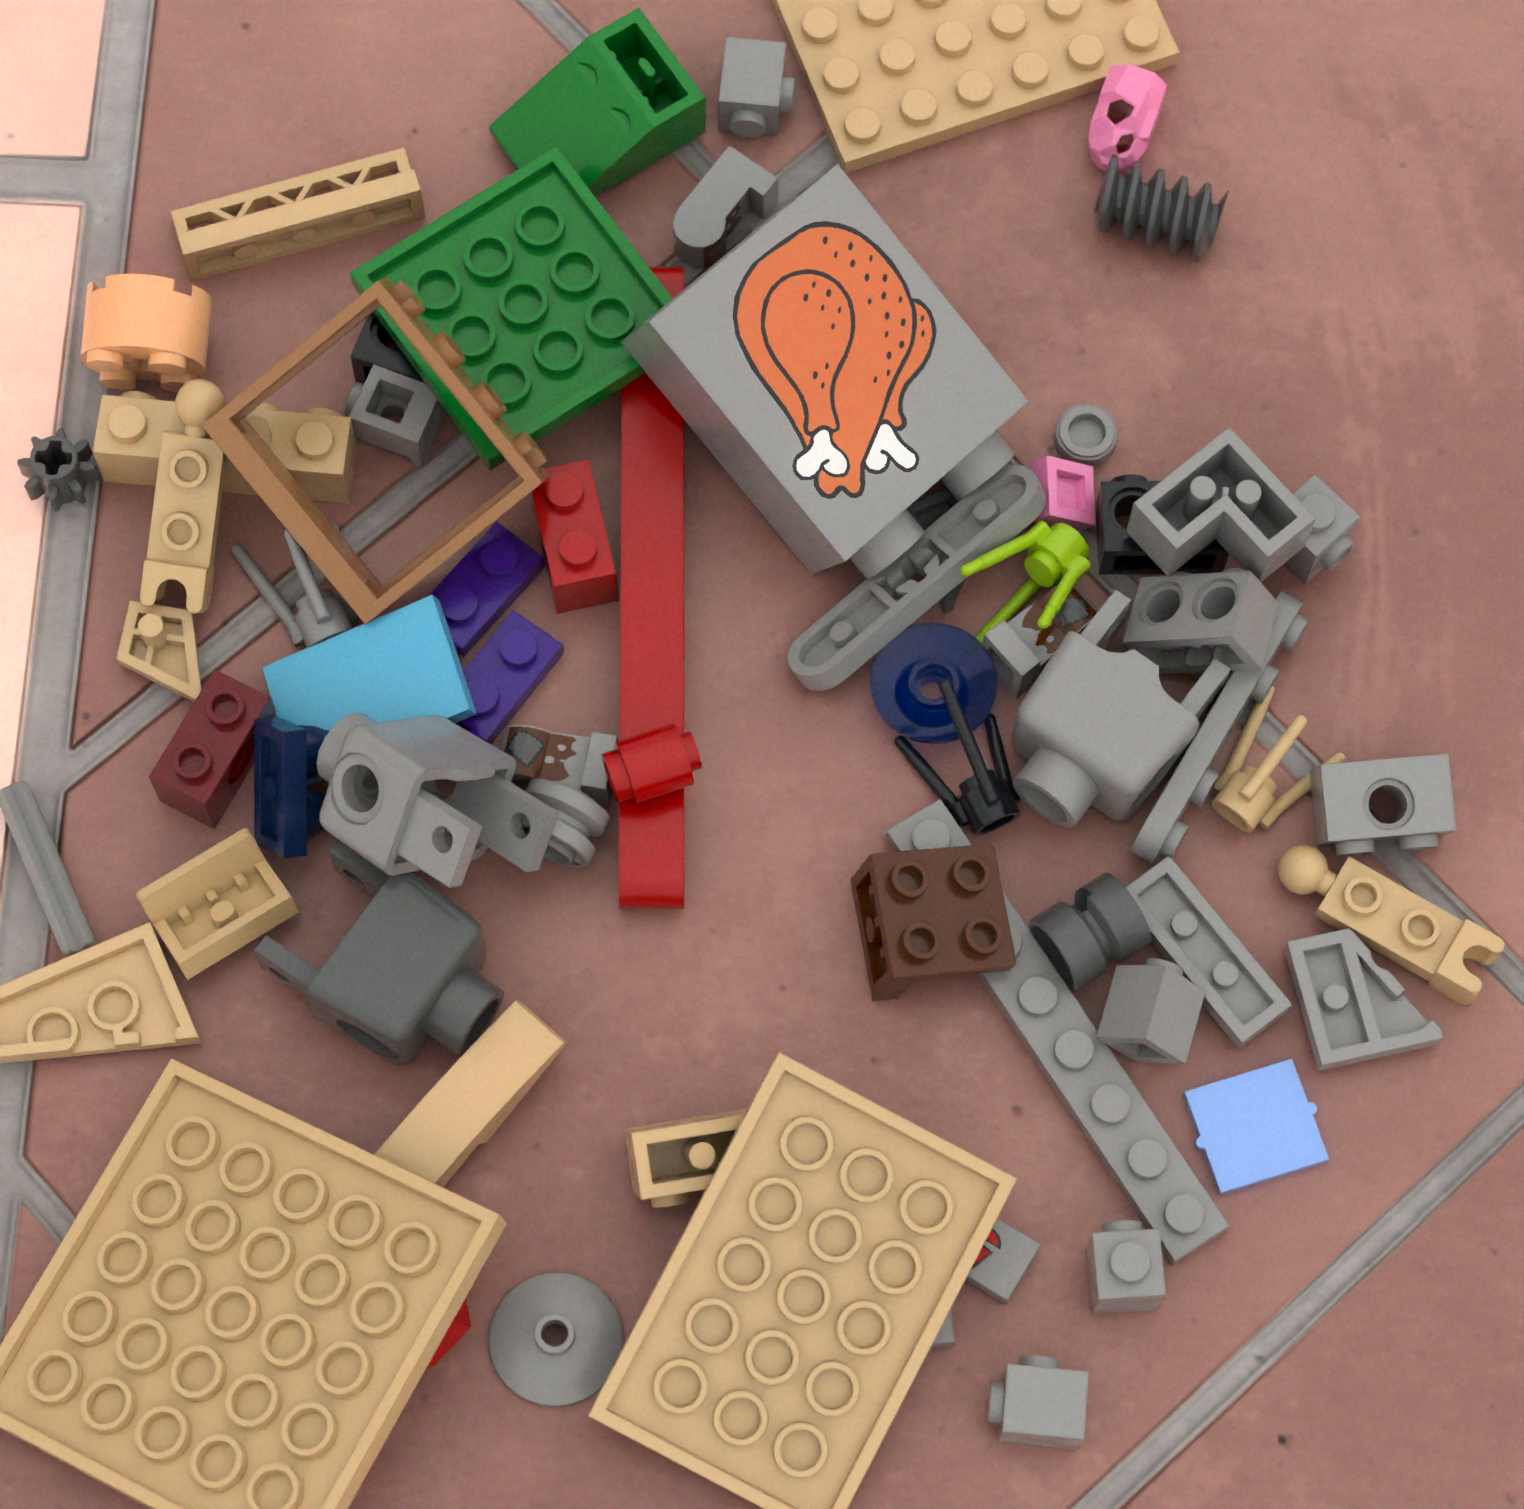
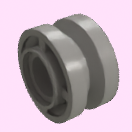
[521,778,611,868]

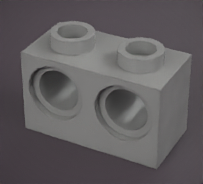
[1122,568,1280,674]

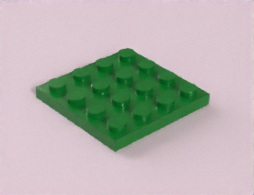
[350,146,673,470]

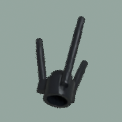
[894,679,1021,836]

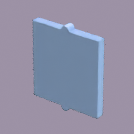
[1183,1059,1329,1196]

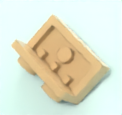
[136,828,299,980]

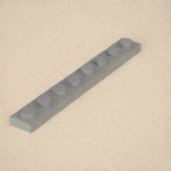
[886,799,1229,1266]

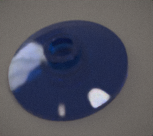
[870,622,997,744]

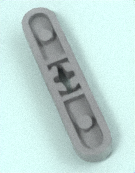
[788,465,1046,691]
[1131,590,1310,864]

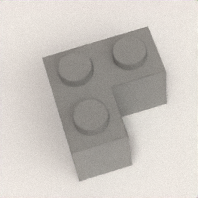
[1126,427,1316,582]

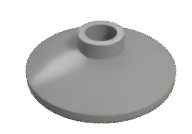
[489,1273,623,1407]

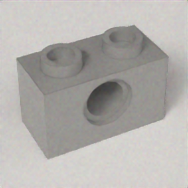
[1309,754,1457,856]

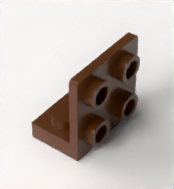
[851,844,1016,1001]

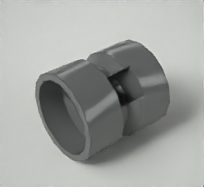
[1029,873,1152,991]

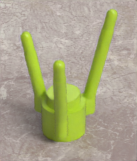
[960,520,1091,656]

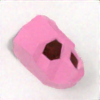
[1087,64,1167,173]

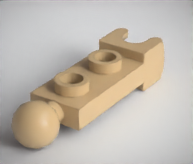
[140,379,227,614]
[1278,844,1505,1005]

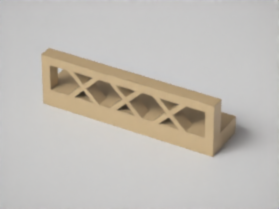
[170,147,425,282]

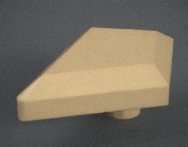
[116,600,202,702]

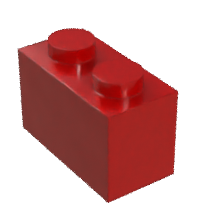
[530,459,618,614]

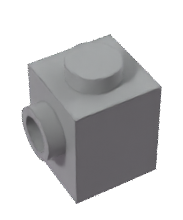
[718,37,795,138]
[1284,474,1360,585]
[1096,958,1206,1064]
[1085,1220,1166,1315]
[987,1355,1089,1450]

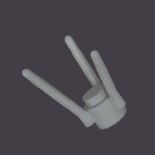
[231,522,360,648]

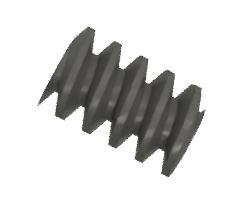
[1095,154,1229,262]

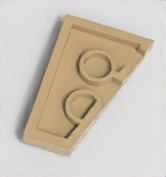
[0,922,202,1064]

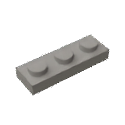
[1125,856,1292,1049]

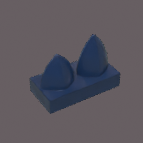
[254,717,329,859]

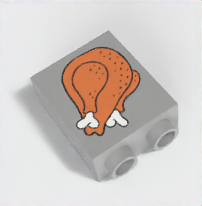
[621,164,1029,579]

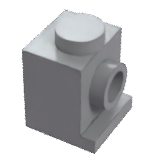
[345,364,446,467]

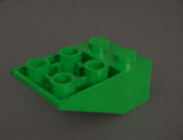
[489,8,706,197]

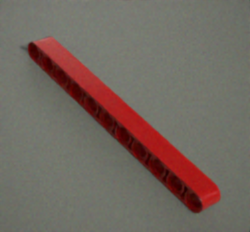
[619,267,684,909]

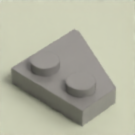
[1284,928,1443,1071]

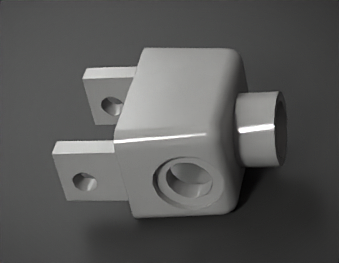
[1012,589,1231,828]
[316,712,559,888]

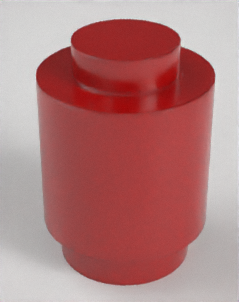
[601,723,702,804]

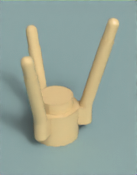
[1211,686,1346,833]

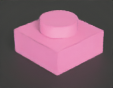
[1030,455,1096,532]

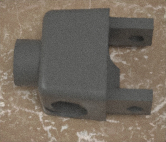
[254,839,504,1065]

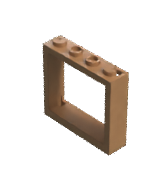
[201,276,548,625]

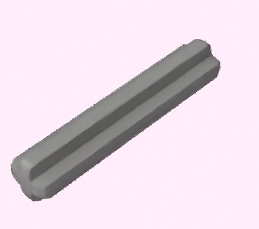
[0,781,96,958]

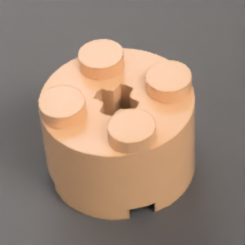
[80,274,212,393]

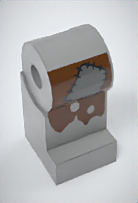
[673,145,778,268]
[980,584,1099,699]
[500,725,618,810]

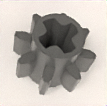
[17,428,100,512]

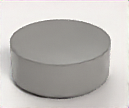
[1054,404,1118,468]

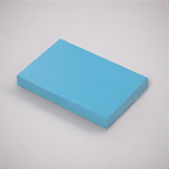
[262,595,477,786]

